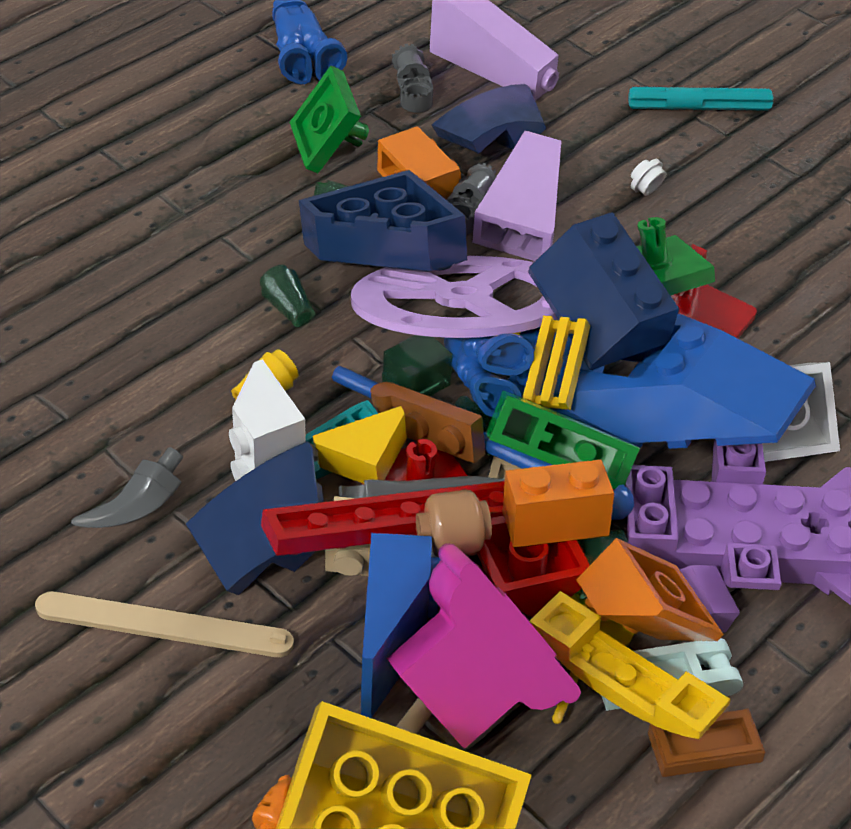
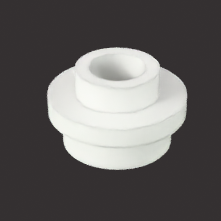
[631,159,667,196]

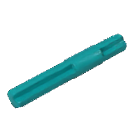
[628,87,773,111]

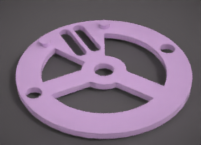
[351,256,558,338]

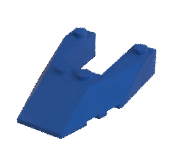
[508,313,816,449]

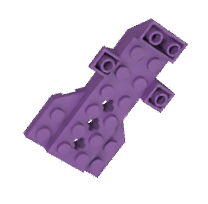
[625,439,851,605]

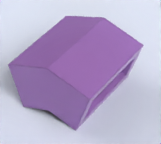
[680,565,740,632]

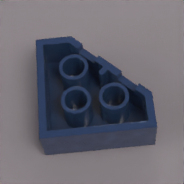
[299,170,468,271]

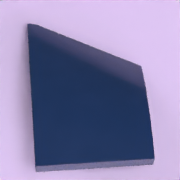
[431,84,547,153]
[186,441,323,595]

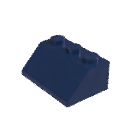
[528,212,679,370]

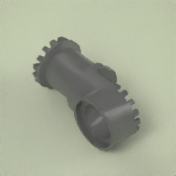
[392,43,433,113]
[447,163,497,235]

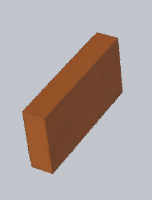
[648,709,766,777]

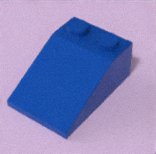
[361,533,441,718]

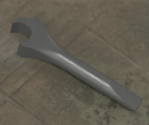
[339,476,505,499]

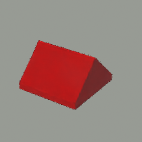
[477,516,590,617]

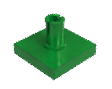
[289,66,369,174]
[637,217,715,296]

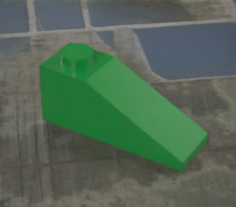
[486,390,640,489]

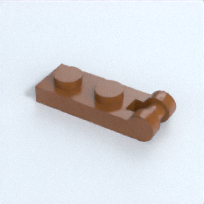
[370,382,485,463]

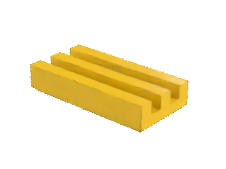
[523,315,591,410]

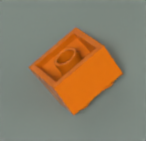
[576,538,724,641]

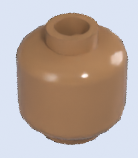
[416,490,492,557]

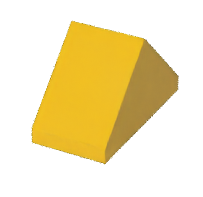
[313,406,407,484]

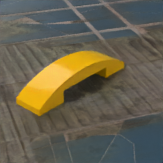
[529,591,730,739]

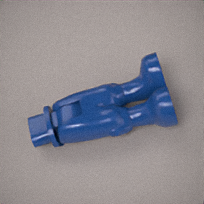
[272,0,348,84]
[444,333,534,417]

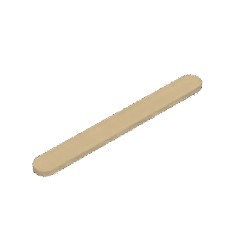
[35,592,294,657]

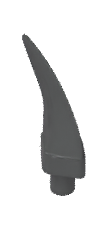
[71,447,183,528]

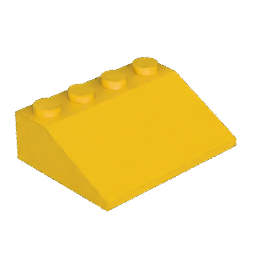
[276,701,532,829]

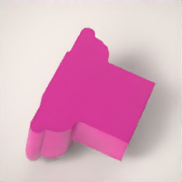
[387,543,581,749]

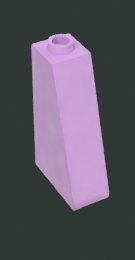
[430,0,559,101]
[472,131,561,261]

